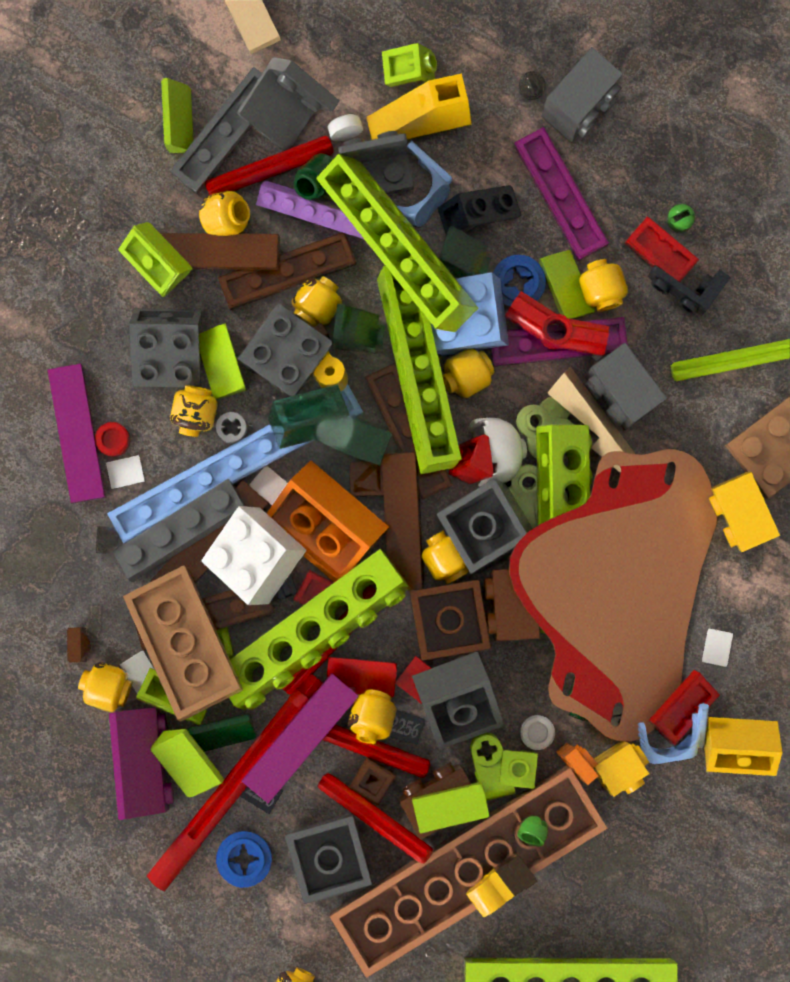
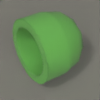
[667,204,695,233]
[517,816,548,847]

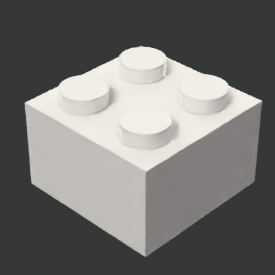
[201,506,307,605]

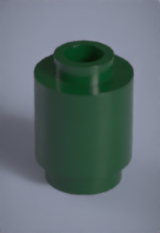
[293,153,333,200]

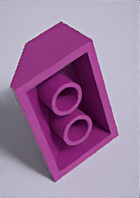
[109,707,174,820]

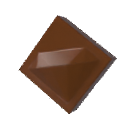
[350,461,384,497]
[67,627,91,663]
[349,757,396,805]

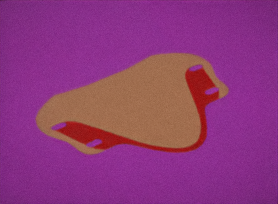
[509,449,717,742]

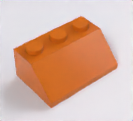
[266,460,389,582]

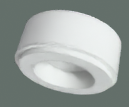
[328,114,363,142]
[520,715,555,750]

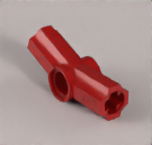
[504,291,610,356]

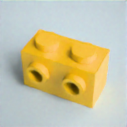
[709,471,780,552]
[704,717,782,776]
[593,741,649,797]

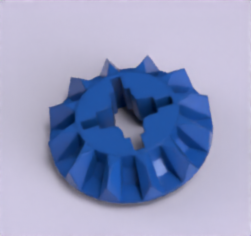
[493,255,546,307]
[216,831,272,888]

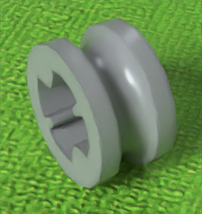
[216,412,248,444]

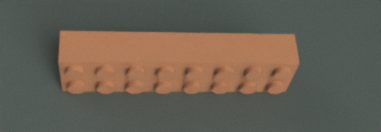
[330,765,608,978]

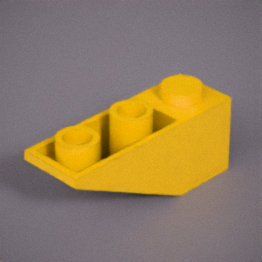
[367,73,472,140]

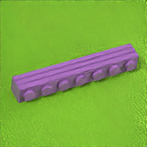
[256,180,364,239]

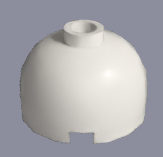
[467,418,527,487]

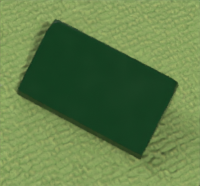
[187,713,256,752]

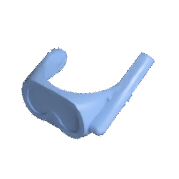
[396,140,452,227]
[638,703,709,764]

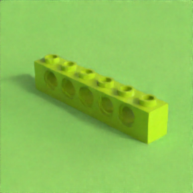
[316,154,479,332]
[377,266,461,474]
[536,425,593,634]
[229,549,410,711]
[465,957,678,982]

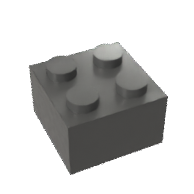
[541,47,623,143]
[585,343,667,431]
[437,478,532,574]
[412,652,504,750]
[285,813,373,904]

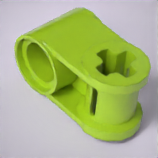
[470,732,516,801]

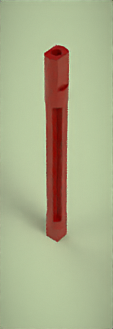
[147,674,323,892]

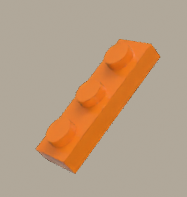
[555,743,599,785]

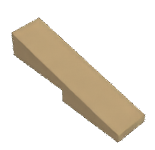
[223,0,281,54]
[547,366,635,473]

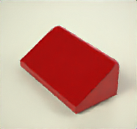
[448,434,493,484]
[327,657,397,697]

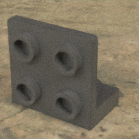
[237,57,340,151]
[338,131,414,195]
[238,304,333,398]
[129,308,202,387]

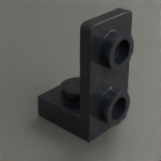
[437,185,521,239]
[647,265,731,316]

